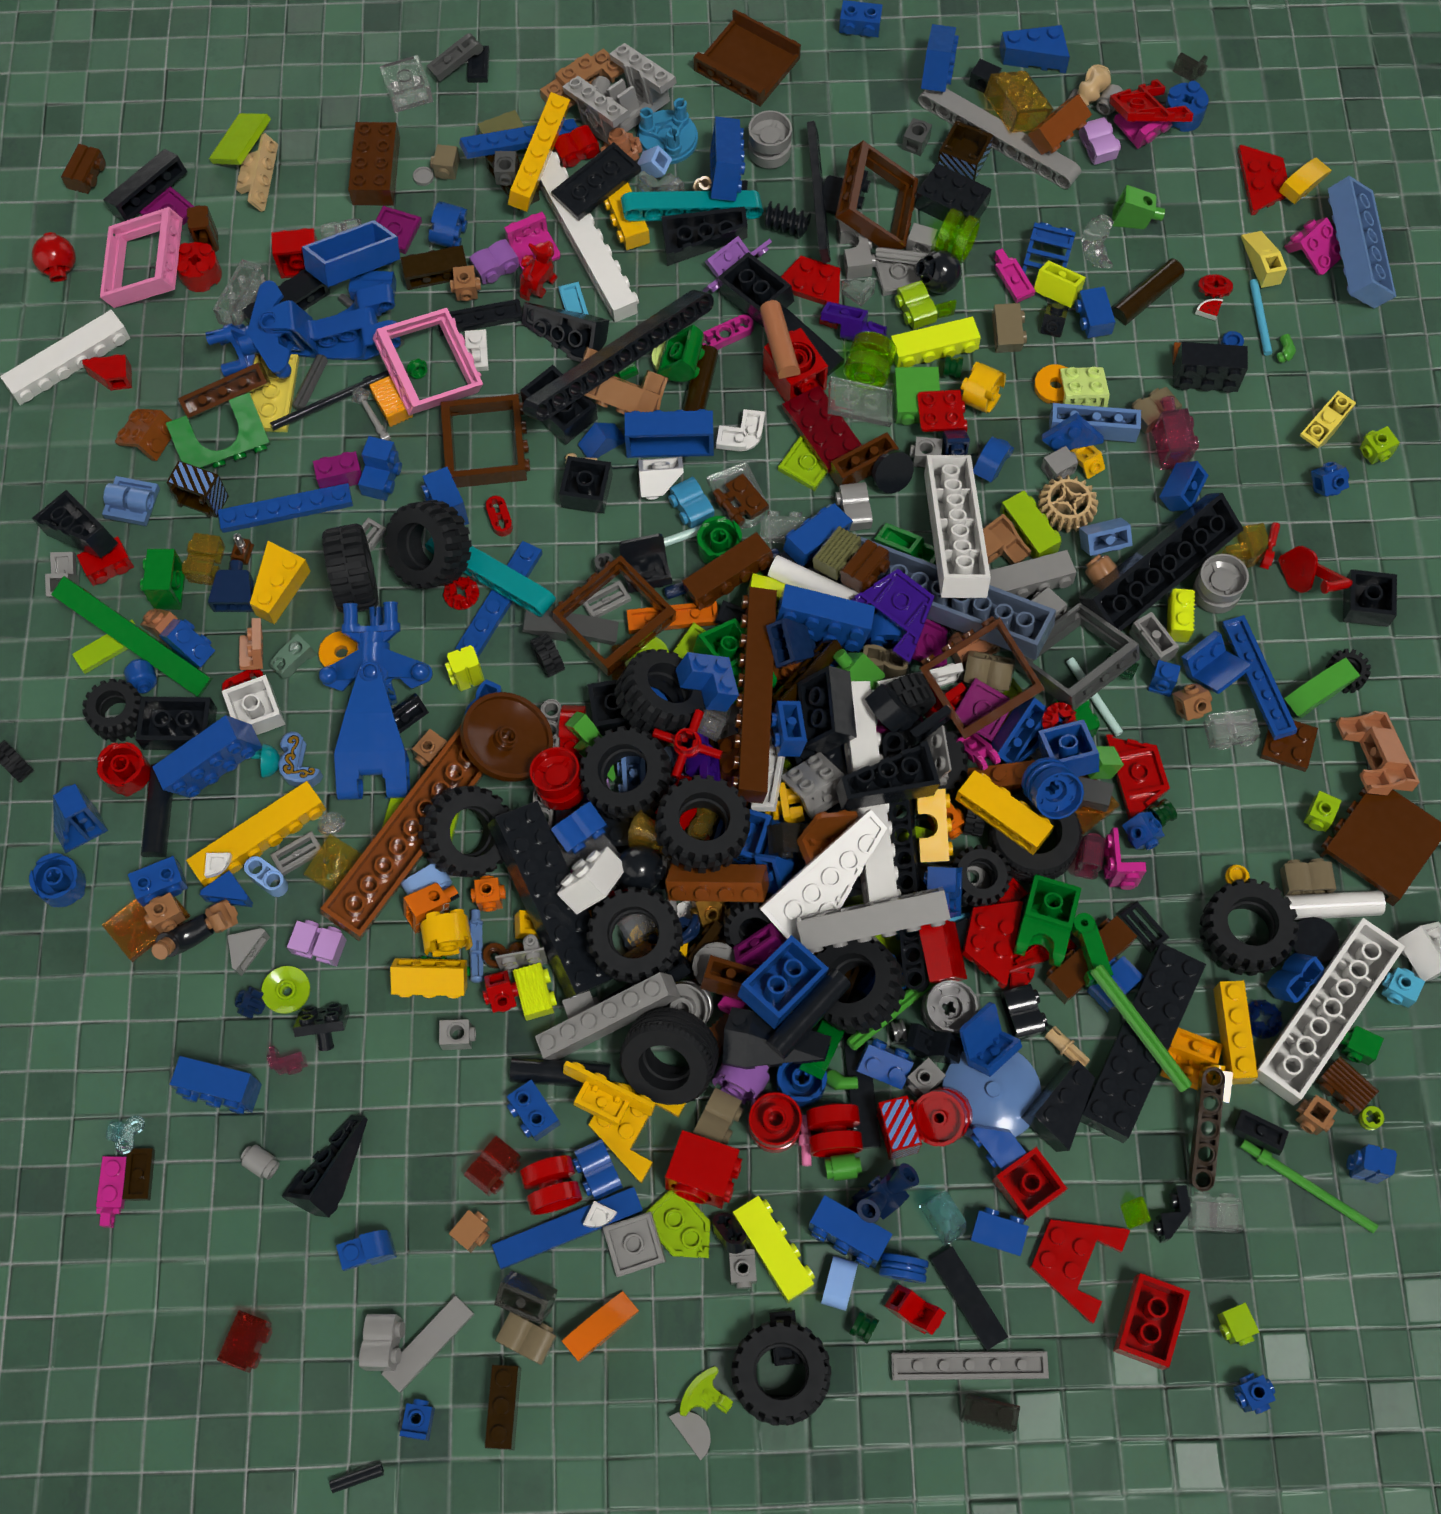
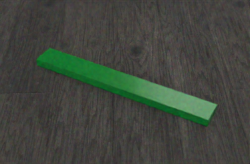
[51,576,213,697]

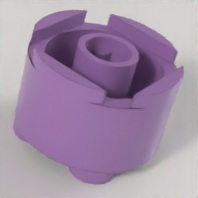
[712,1063,770,1106]

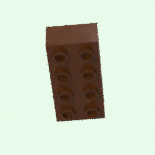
[348,122,400,206]

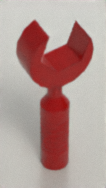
[1260,522,1280,569]

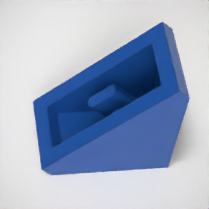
[578,422,625,458]
[754,853,794,896]
[200,871,253,907]

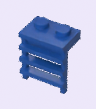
[1022,222,1076,273]

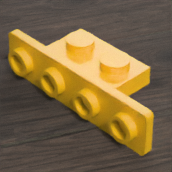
[563,1061,655,1127]

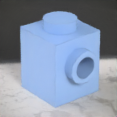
[637,145,672,181]

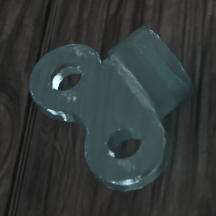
[106,1116,145,1154]

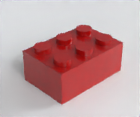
[1113,1273,1190,1370]

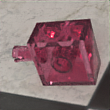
[1152,396,1199,470]

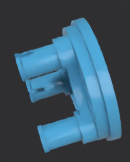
[637,98,698,164]

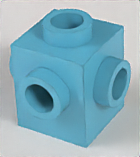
[1381,967,1425,1008]

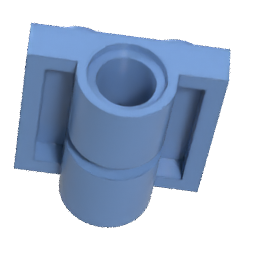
[102,476,160,526]

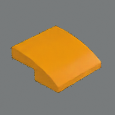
[1159,1027,1223,1090]

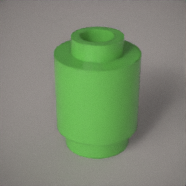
[824,1153,862,1181]

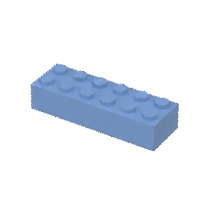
[1328,176,1397,309]

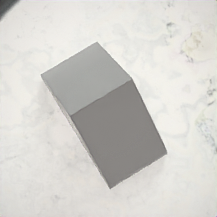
[227,928,270,976]

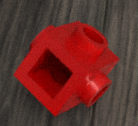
[482,970,519,1013]

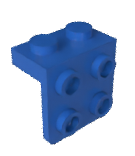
[960,1002,1022,1077]

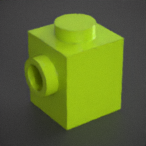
[1304,791,1342,832]
[1217,1302,1260,1347]

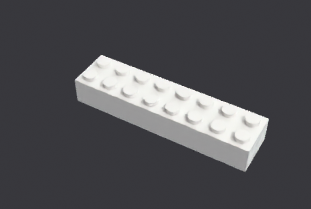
[924,455,991,598]
[1257,918,1406,1106]

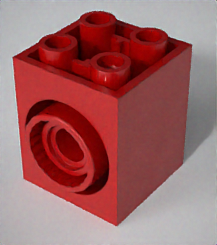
[763,328,828,402]
[665,1130,743,1209]

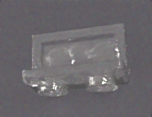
[760,511,807,543]

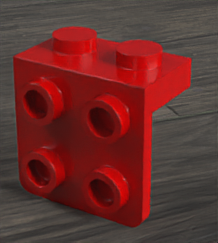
[917,390,967,432]

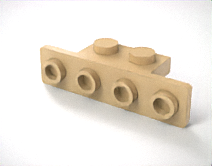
[236,133,278,212]

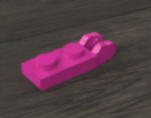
[957,733,1001,771]

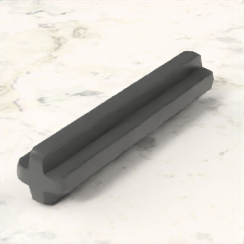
[292,354,328,410]

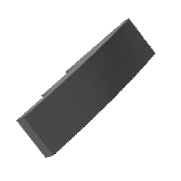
[522,610,619,646]

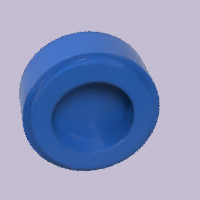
[1221,331,1244,346]

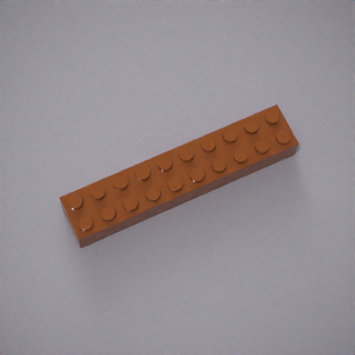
[320,725,485,941]

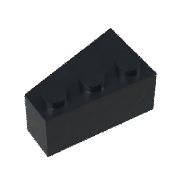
[1021,1060,1095,1152]

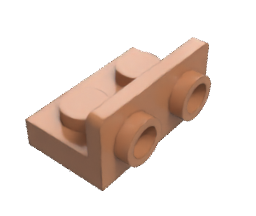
[239,618,263,670]

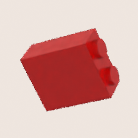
[919,920,967,984]

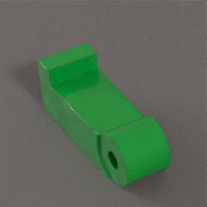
[1072,913,1113,987]

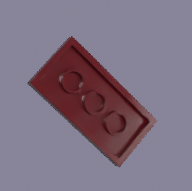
[782,385,862,473]

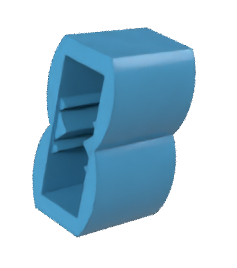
[668,477,715,529]

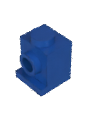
[1148,660,1181,697]
[399,1399,435,1441]

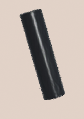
[329,1462,384,1493]

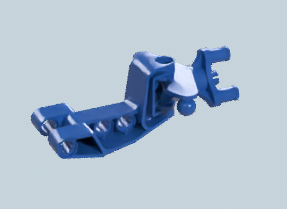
[205,280,401,379]
[319,601,433,800]

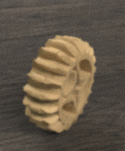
[1037,474,1098,533]

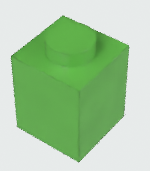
[1088,746,1124,779]

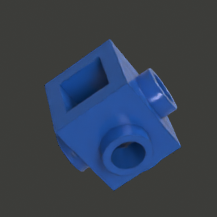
[1311,462,1349,497]
[1122,812,1165,850]
[1233,1373,1276,1415]

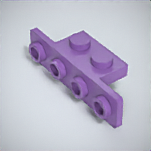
[702,236,772,293]

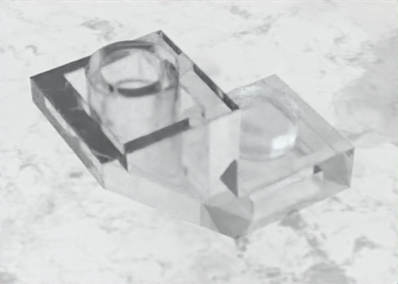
[637,170,685,192]
[697,707,733,741]

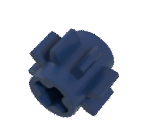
[235,987,266,1019]

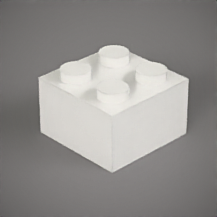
[222,675,286,735]
[557,846,624,914]

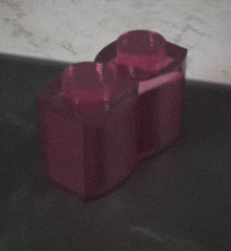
[1074,833,1106,880]

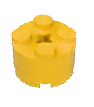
[961,361,1006,413]
[420,909,473,957]

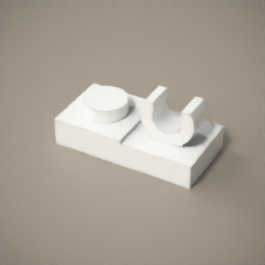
[465,329,489,371]

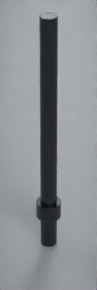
[270,370,390,431]

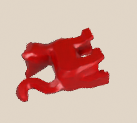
[520,241,558,301]

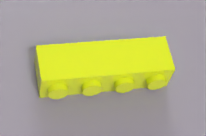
[890,316,981,367]
[733,1196,815,1303]

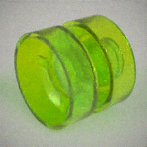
[843,331,897,389]

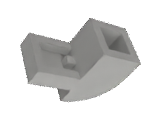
[45,552,79,597]

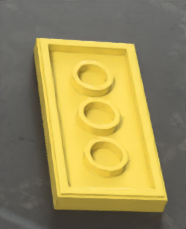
[250,354,299,433]

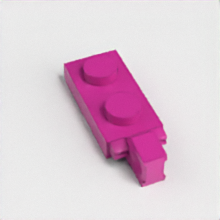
[994,248,1035,303]
[96,1156,127,1228]

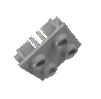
[921,725,952,786]
[495,934,548,973]

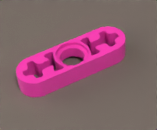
[703,315,754,350]

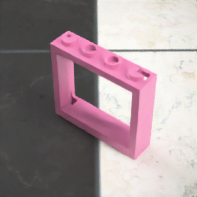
[100,207,183,308]
[373,308,483,415]

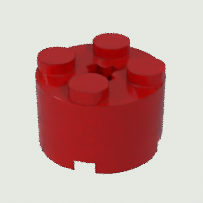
[177,242,222,292]
[97,742,150,797]

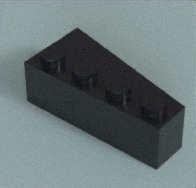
[661,206,748,266]
[32,490,118,558]
[836,740,940,810]

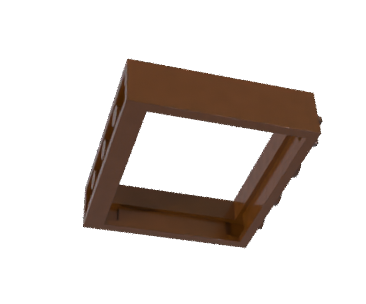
[836,140,919,250]
[441,394,530,488]
[552,555,676,677]
[919,616,1045,739]

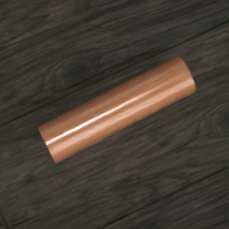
[760,300,800,379]

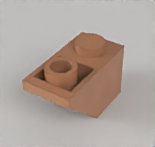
[140,608,178,645]

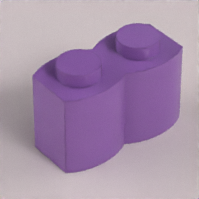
[469,239,520,284]

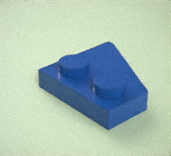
[1042,413,1104,451]

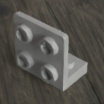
[781,752,844,819]

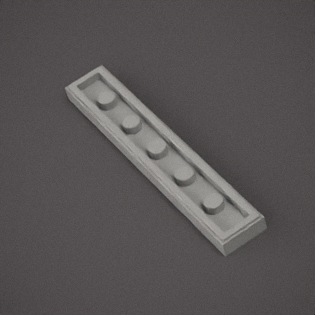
[891,1351,1049,1381]

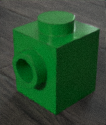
[1340,1026,1384,1065]

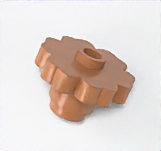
[600,128,643,161]

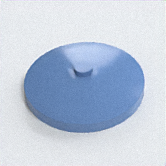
[942,1051,1041,1139]

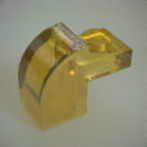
[1222,523,1268,568]

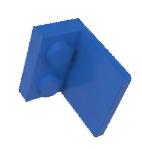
[1181,631,1252,694]

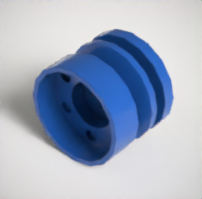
[1021,757,1084,819]

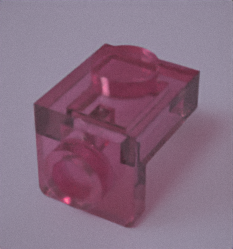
[267,1046,308,1075]

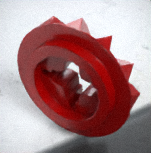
[1198,274,1233,299]
[443,576,479,610]
[1042,702,1077,729]

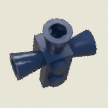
[848,1163,919,1223]

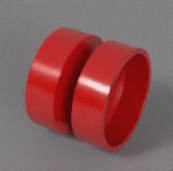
[530,747,585,810]
[749,1092,802,1153]
[806,1103,863,1158]
[520,1155,582,1215]

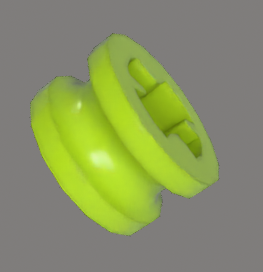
[1358,1106,1384,1130]

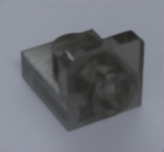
[1173,52,1208,81]

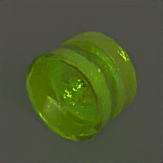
[934,208,981,263]

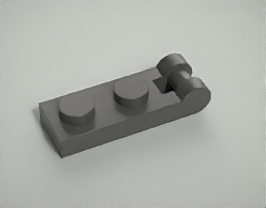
[427,33,483,82]

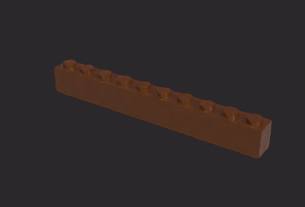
[731,587,777,804]

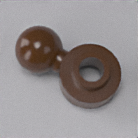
[483,942,524,969]

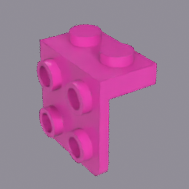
[1114,113,1172,149]
[504,212,561,271]
[1284,217,1341,275]
[1102,827,1146,890]

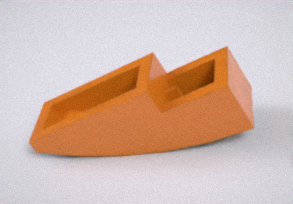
[562,1291,639,1363]

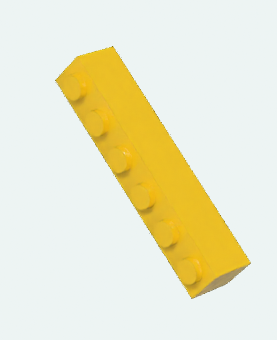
[508,92,570,212]
[186,781,326,887]

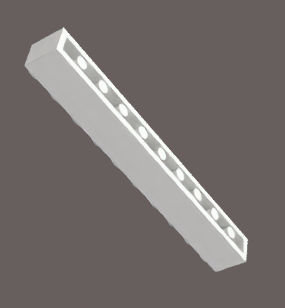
[539,151,639,323]
[844,681,901,903]

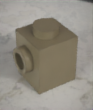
[430,144,460,180]

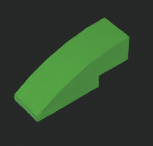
[1284,658,1361,718]
[565,711,616,782]

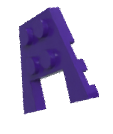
[851,569,934,665]

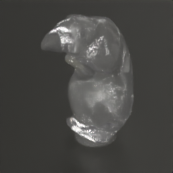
[1082,215,1114,268]

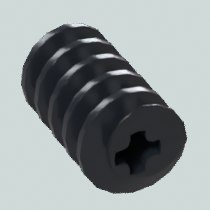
[765,201,811,238]

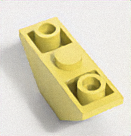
[1300,390,1356,448]

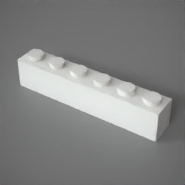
[0,310,131,405]

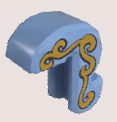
[278,732,323,787]

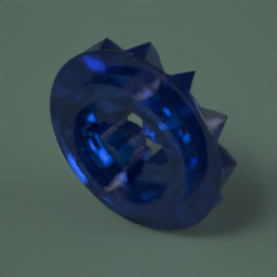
[1248,1000,1283,1039]

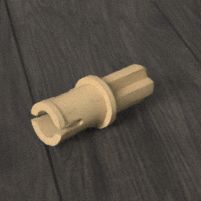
[692,176,712,191]
[1045,1026,1090,1067]

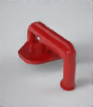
[1278,545,1353,594]

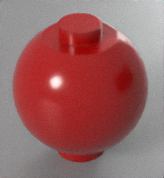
[32,232,76,282]

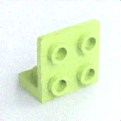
[1060,367,1110,407]

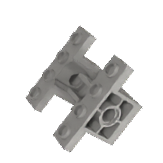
[562,43,677,145]

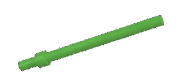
[1240,1139,1378,1233]

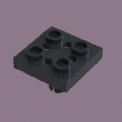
[293,1003,350,1051]

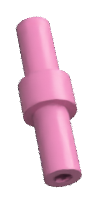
[799,1115,813,1167]

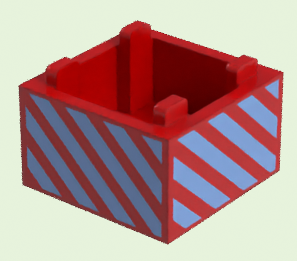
[876,1095,925,1161]

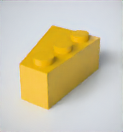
[250,541,311,625]

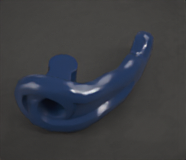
[647,913,700,945]

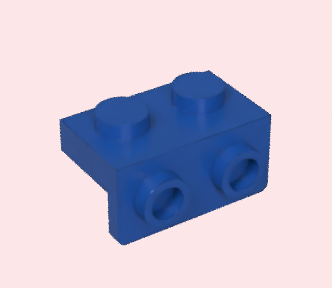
[856,1038,914,1090]

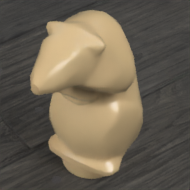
[1077,64,1111,106]

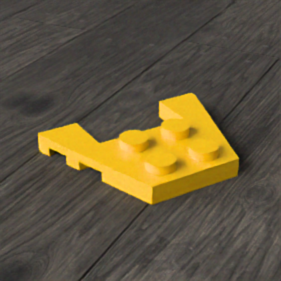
[588,1082,687,1183]

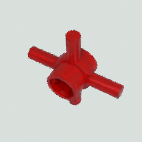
[652,709,723,779]

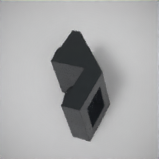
[1154,1185,1191,1243]

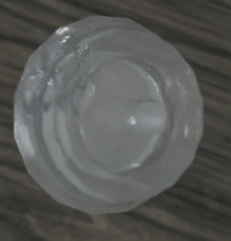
[317,812,346,836]

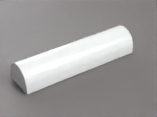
[768,555,859,600]
[1283,890,1386,920]

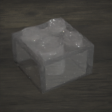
[379,55,433,113]

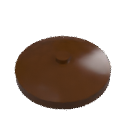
[460,692,553,782]

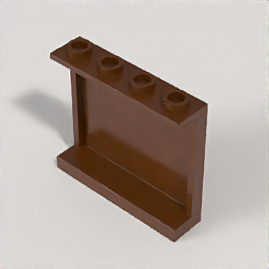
[693,9,801,107]
[1320,787,1441,906]

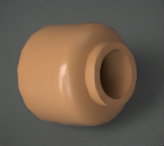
[1085,554,1117,586]

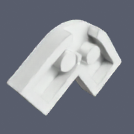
[716,409,765,451]

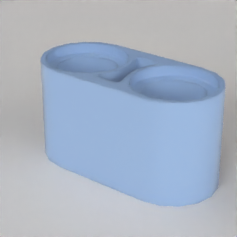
[244,856,288,897]
[401,864,452,895]
[821,1256,858,1311]

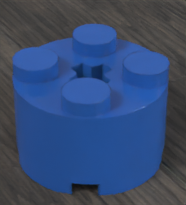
[1164,81,1209,132]
[428,201,468,248]
[866,611,906,649]
[29,853,86,907]
[777,1062,827,1108]

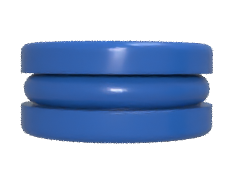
[879,1253,929,1284]

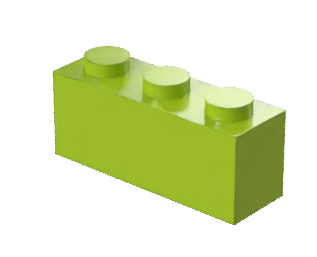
[999,490,1062,559]

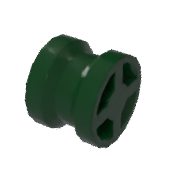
[943,355,963,379]
[1148,799,1177,827]
[849,1310,879,1344]

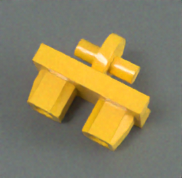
[765,782,805,831]

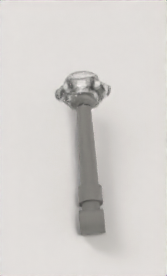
[351,387,391,441]

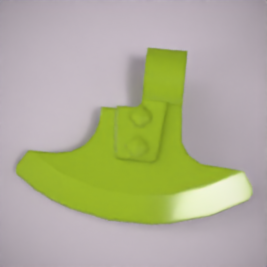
[680,1366,733,1417]

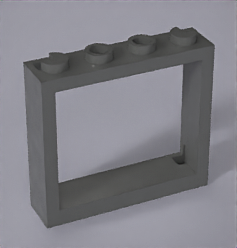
[1013,603,1140,710]

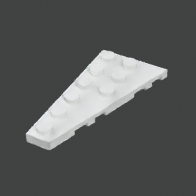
[759,809,887,954]

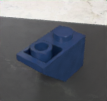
[942,430,970,455]

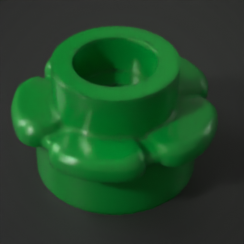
[407,358,427,379]

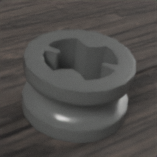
[889,1019,908,1043]

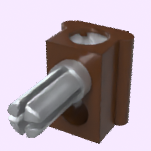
[231,533,254,565]

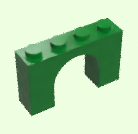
[166,393,271,469]

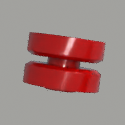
[912,1087,973,1147]

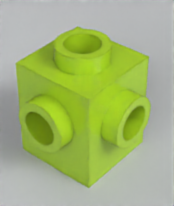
[1359,426,1400,465]

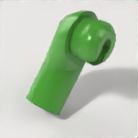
[1276,334,1296,363]
[827,1070,858,1090]

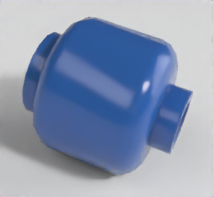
[124,659,157,693]

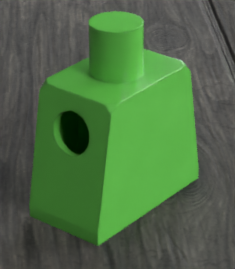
[1112,185,1165,229]
[833,649,886,690]

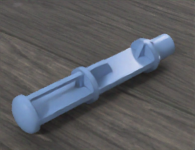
[469,909,484,983]

